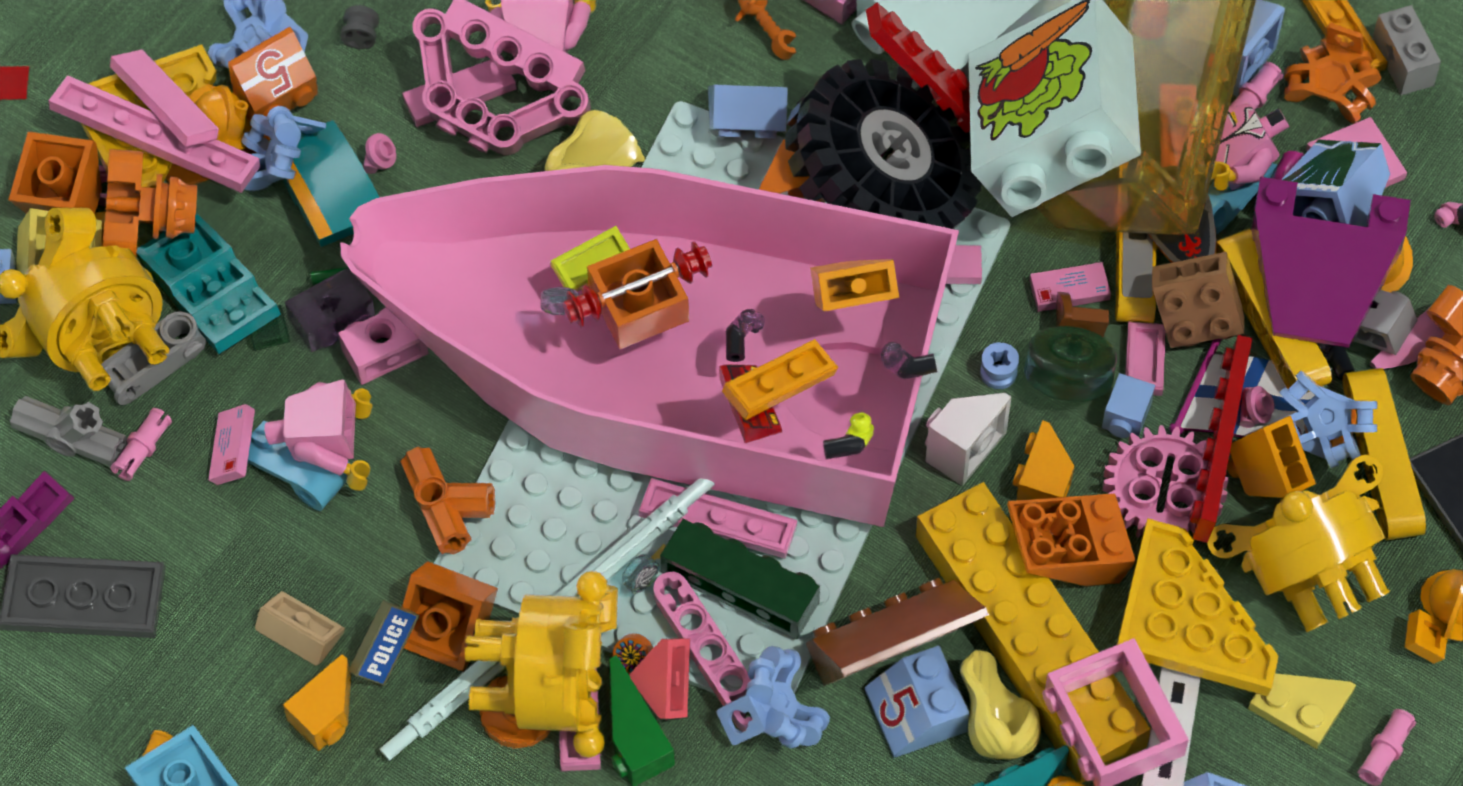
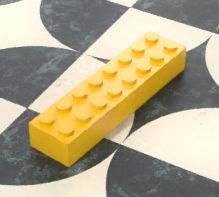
[916,482,1151,783]

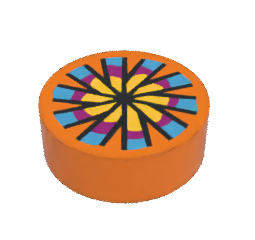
[613,633,653,674]

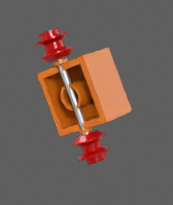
[563,239,712,349]

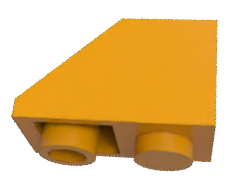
[1012,420,1074,500]

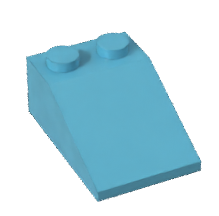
[125,725,238,786]

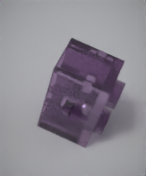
[285,267,375,353]

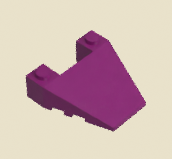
[1251,177,1411,348]

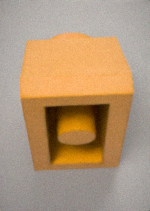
[810,259,899,311]
[283,654,351,752]

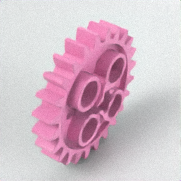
[1102,425,1228,538]

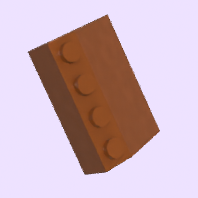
[806,578,989,686]

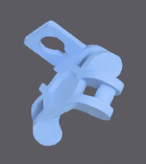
[208,0,308,69]
[241,106,326,191]
[1274,370,1377,469]
[717,646,830,749]

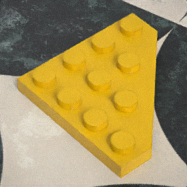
[81,44,217,188]
[1117,518,1279,696]

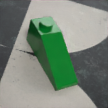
[610,655,675,786]

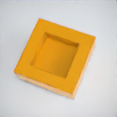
[1404,609,1447,664]

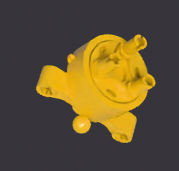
[0,208,170,391]
[1207,455,1390,632]
[465,571,618,758]

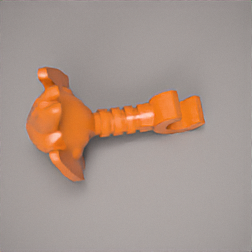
[735,0,796,60]

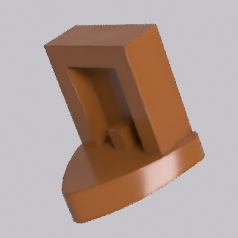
[1056,292,1109,341]

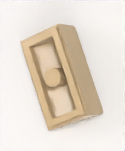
[255,591,345,666]

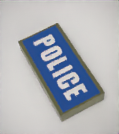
[349,600,419,686]

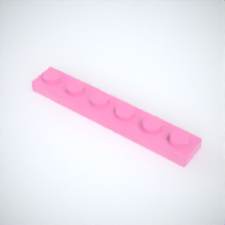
[49,75,260,193]

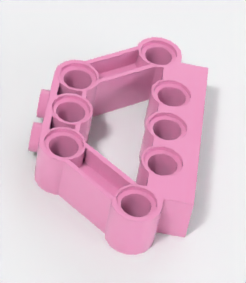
[412,0,591,155]

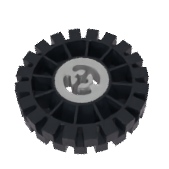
[785,59,982,229]

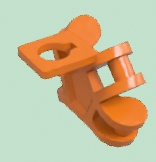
[1284,23,1382,124]

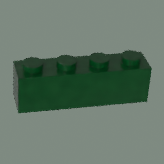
[660,519,820,640]

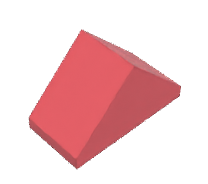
[629,638,690,719]

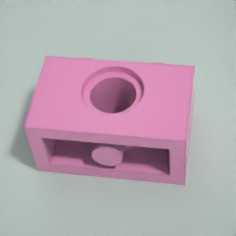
[338,307,429,385]

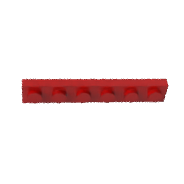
[1189,335,1252,543]

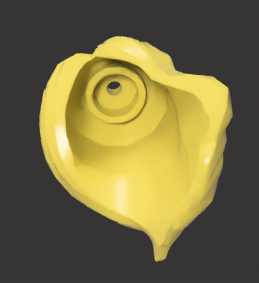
[545,110,645,171]
[960,650,1041,760]

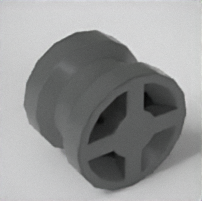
[340,5,379,49]

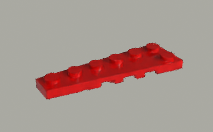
[866,2,970,133]

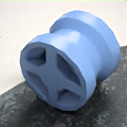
[980,342,1019,389]

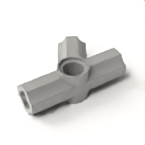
[10,396,127,466]

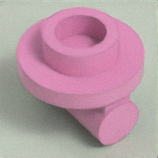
[363,133,396,174]
[1240,386,1274,428]

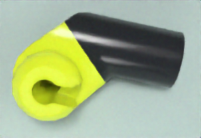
[823,413,874,460]

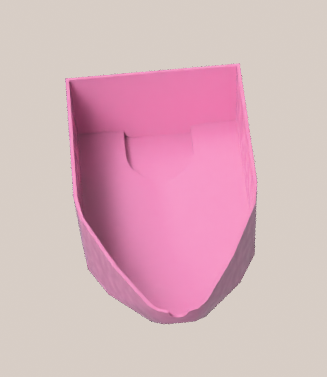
[340,165,959,527]

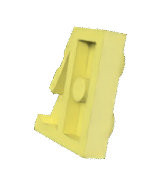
[1248,673,1356,749]

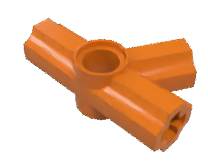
[400,446,496,554]

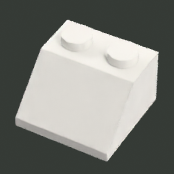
[925,393,1011,486]

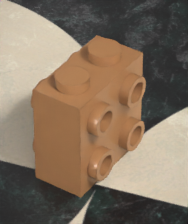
[1152,252,1244,348]

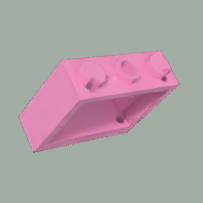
[1042,638,1189,786]

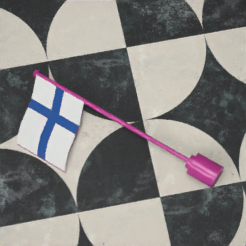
[1169,151,1332,438]

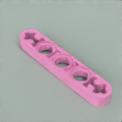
[654,572,753,732]

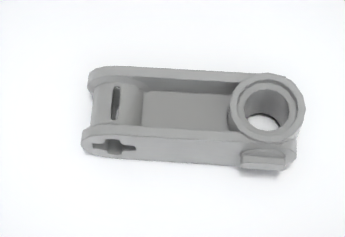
[102,311,206,405]

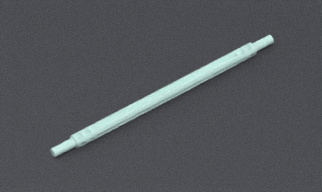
[379,479,715,761]

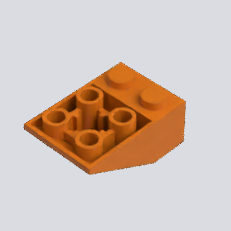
[1007,493,1136,586]

